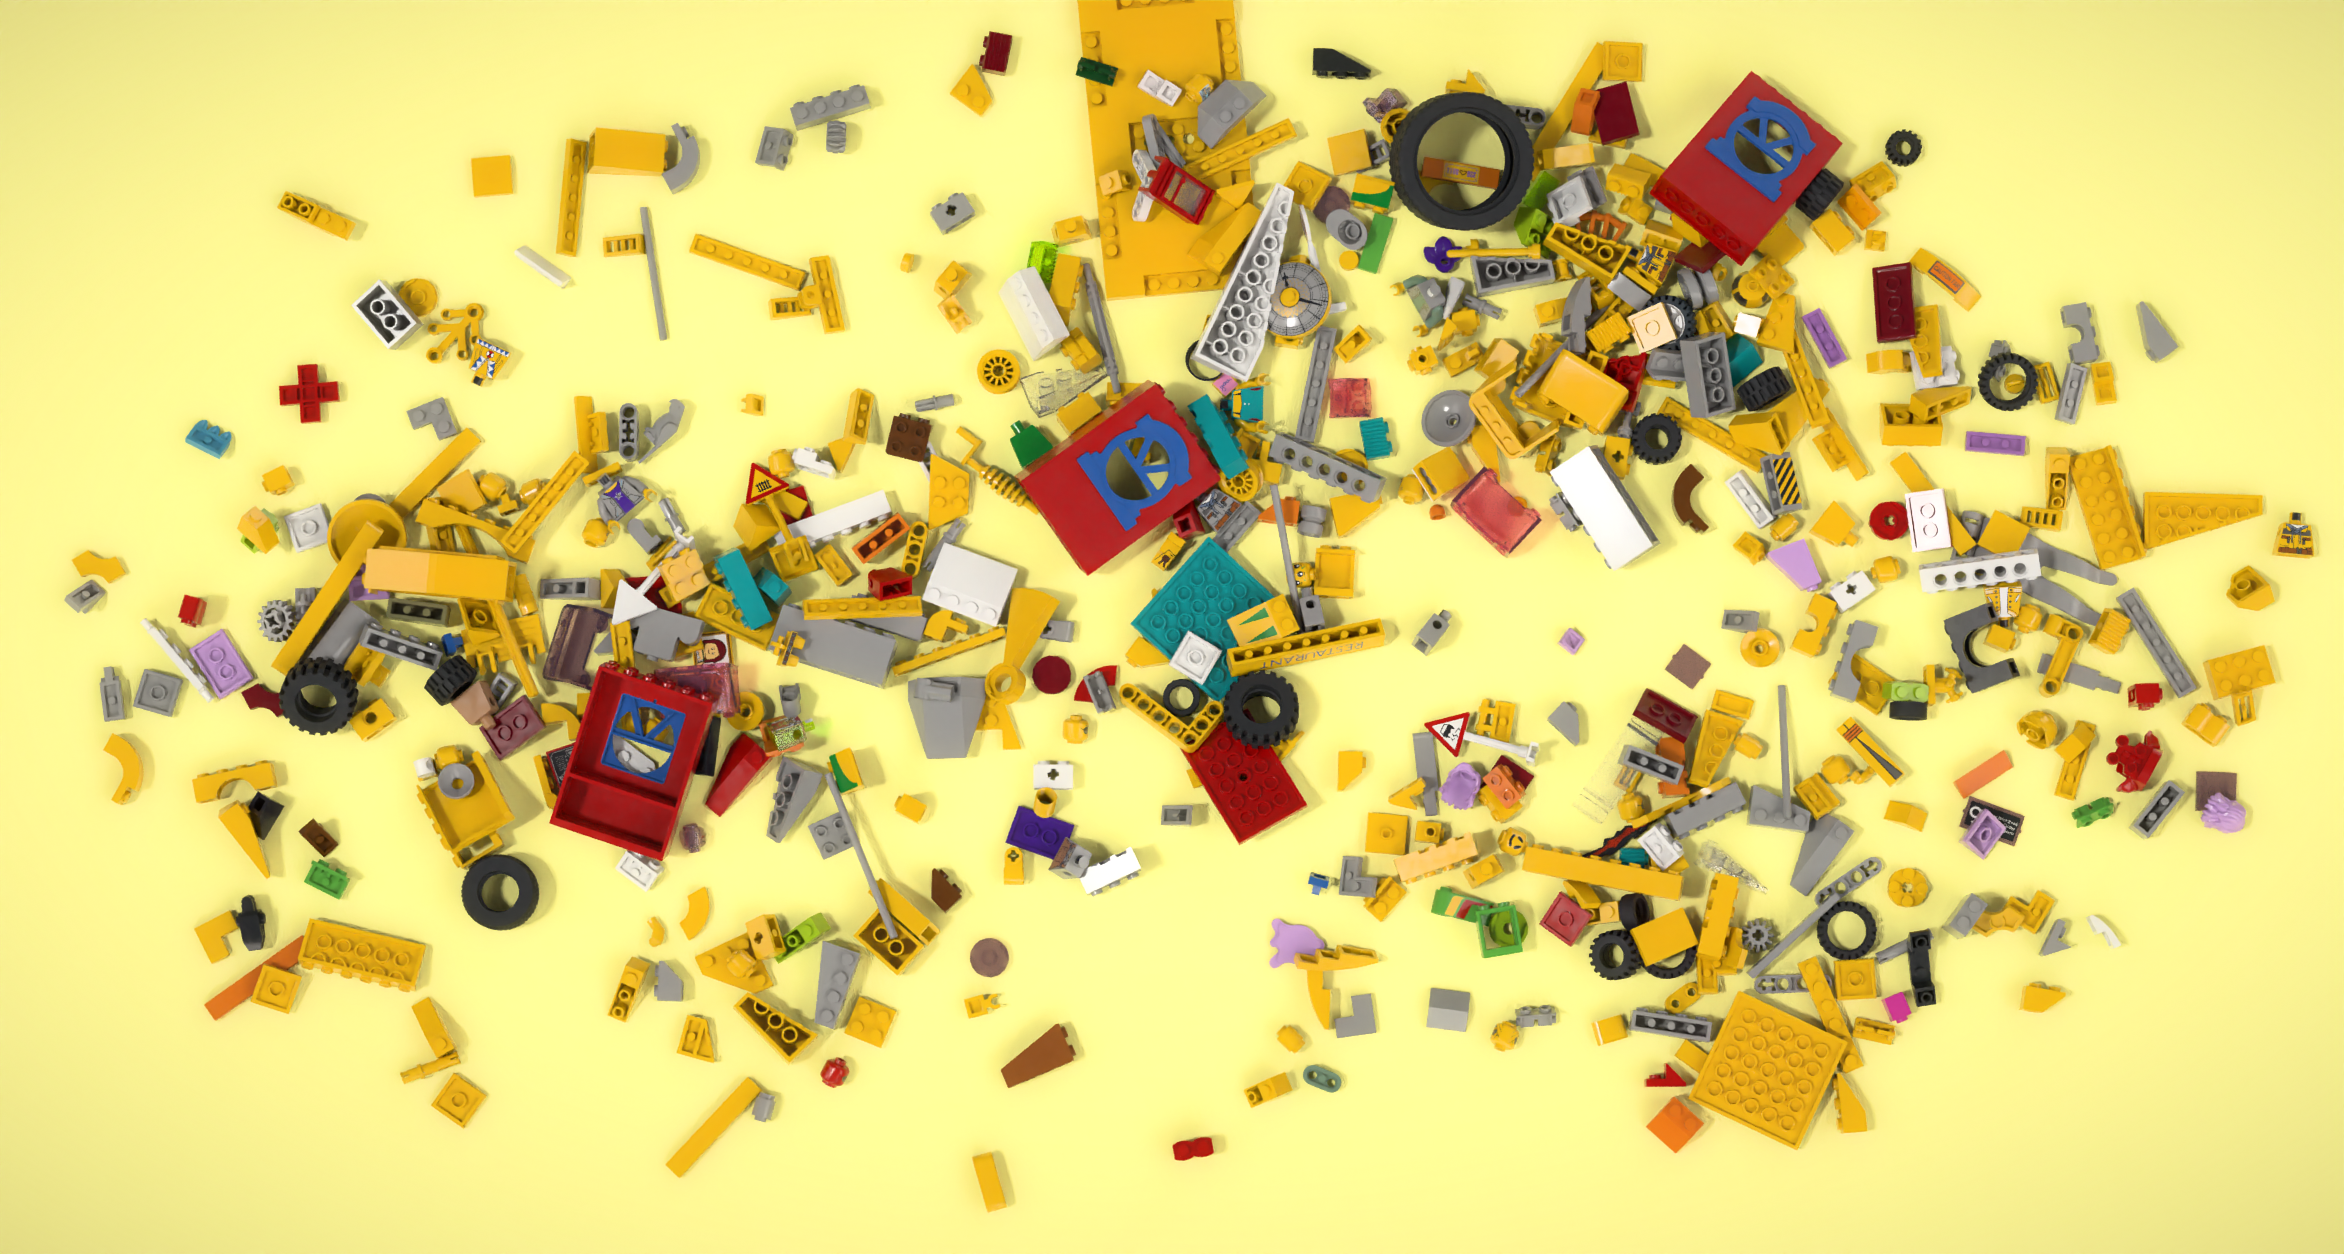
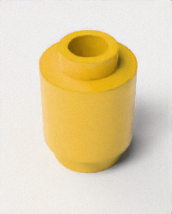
[1769,513,1799,542]
[1733,733,1763,760]
[1276,1025,1305,1054]

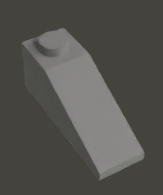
[2136,300,2179,364]
[540,577,601,601]

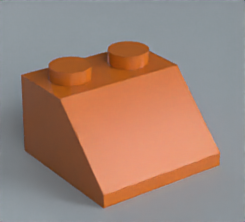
[1646,1097,1704,1154]

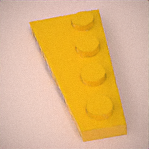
[1688,709,1744,788]

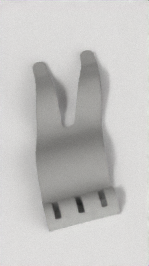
[1950,510,2117,626]

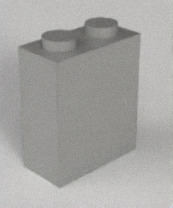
[1942,893,1988,940]

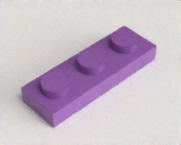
[1802,308,1847,369]
[1965,431,2026,456]

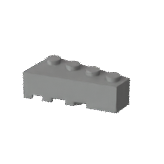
[1469,256,1555,298]
[814,941,861,1030]

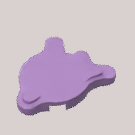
[1269,918,1325,969]

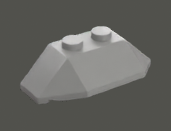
[1198,80,1267,149]

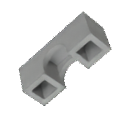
[2060,302,2100,365]

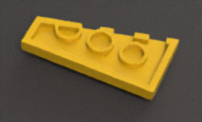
[1909,304,1943,378]

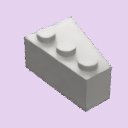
[1746,785,1811,834]

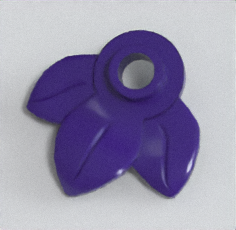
[1423,236,1462,273]

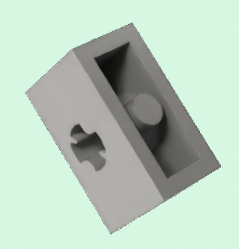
[930,192,976,235]

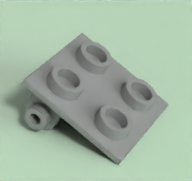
[808,812,853,860]

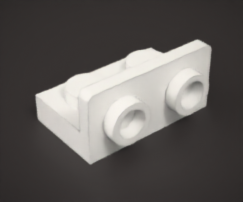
[1637,822,1685,871]
[615,850,664,892]

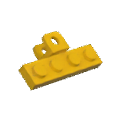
[797,255,845,335]

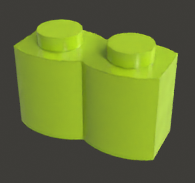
[1882,681,1929,702]

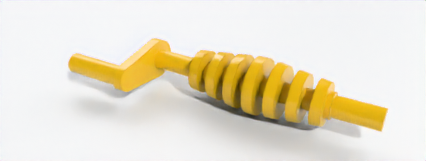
[956,426,1039,515]

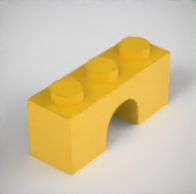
[1790,593,1838,658]

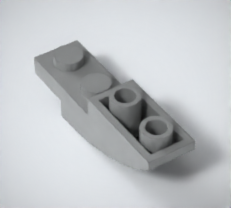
[1561,277,1592,356]

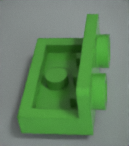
[304,859,351,900]

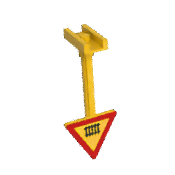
[746,463,809,568]

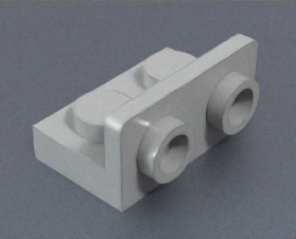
[755,126,793,171]
[1646,348,1686,382]

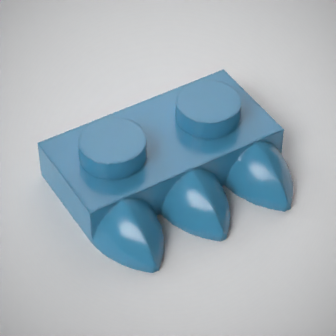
[185,420,232,460]

